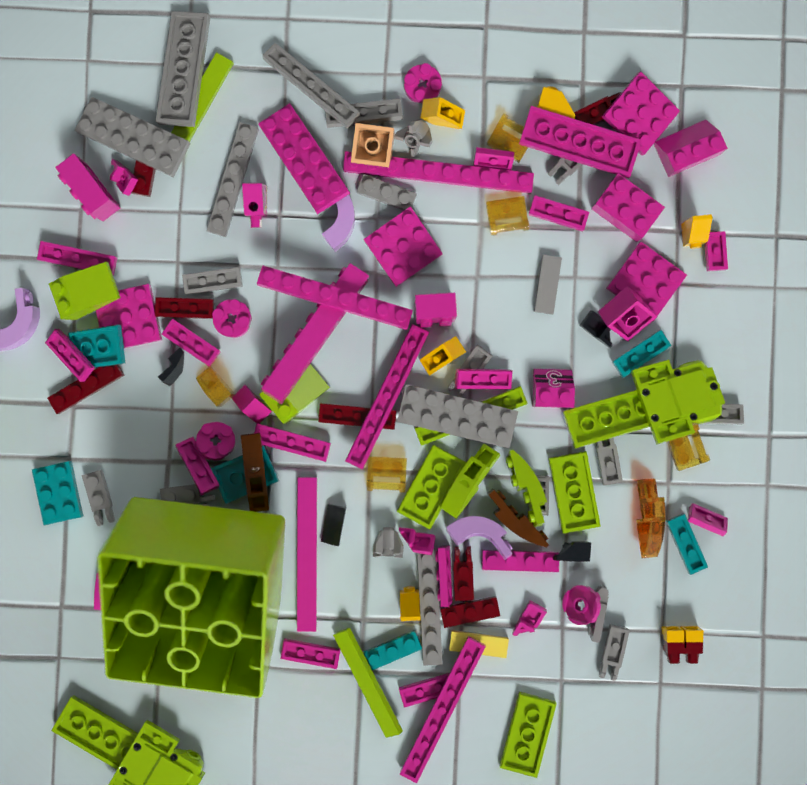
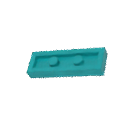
[612,330,672,378]
[666,514,708,575]
[363,630,422,670]

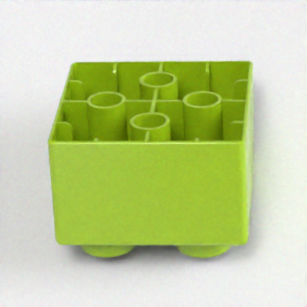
[98,497,285,698]

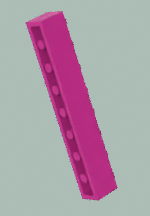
[261,263,369,405]

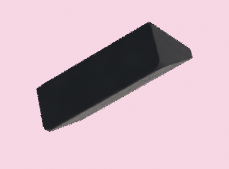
[321,504,347,547]

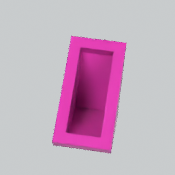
[232,385,272,424]

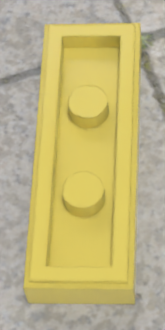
[449,630,509,658]

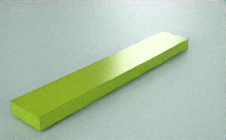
[171,52,234,142]
[414,386,528,446]
[333,628,403,738]

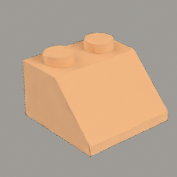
[351,123,395,168]

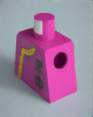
[242,183,267,228]

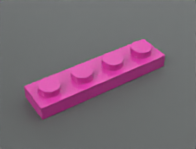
[37,241,118,276]
[254,423,331,462]
[482,550,559,572]

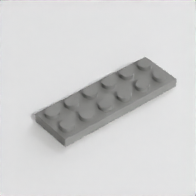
[156,11,211,127]
[74,97,191,178]
[397,384,518,449]

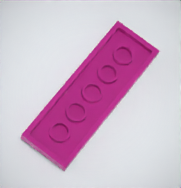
[258,103,350,214]
[519,106,642,178]

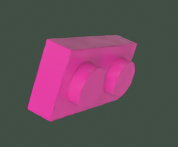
[474,147,514,170]
[705,231,728,272]
[688,503,728,536]

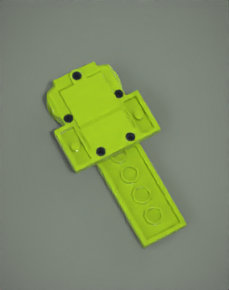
[562,360,725,449]
[51,695,205,785]

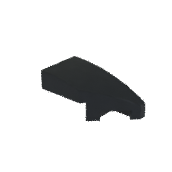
[579,311,612,348]
[158,348,184,386]
[553,541,591,562]

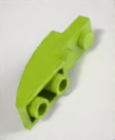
[441,444,500,519]
[506,450,547,527]

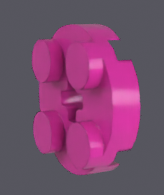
[404,63,442,104]
[212,299,252,338]
[196,422,235,461]
[562,585,601,625]

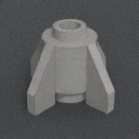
[394,120,432,157]
[373,527,404,558]

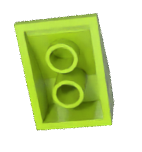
[49,262,121,320]
[259,364,330,424]

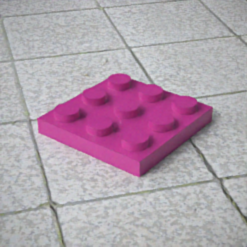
[602,71,680,156]
[363,206,443,287]
[606,242,687,322]
[96,284,162,348]

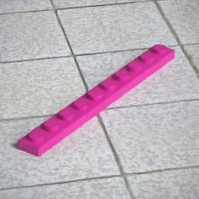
[343,151,534,194]

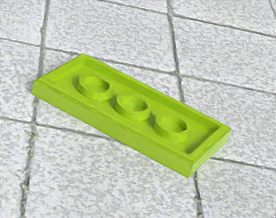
[397,444,467,530]
[548,451,601,534]
[499,691,557,778]

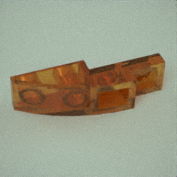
[636,479,666,558]

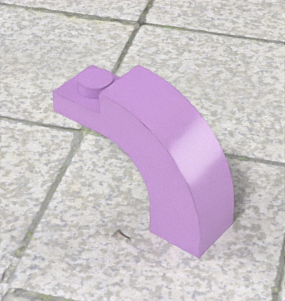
[322,195,355,252]
[0,288,40,351]
[446,516,512,560]

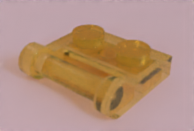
[486,113,528,163]
[486,196,529,236]
[667,424,710,471]
[367,456,407,493]

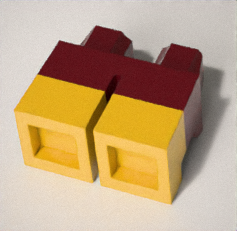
[661,626,704,664]

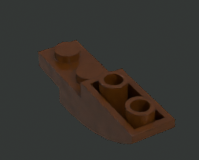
[241,433,269,512]
[487,488,549,548]

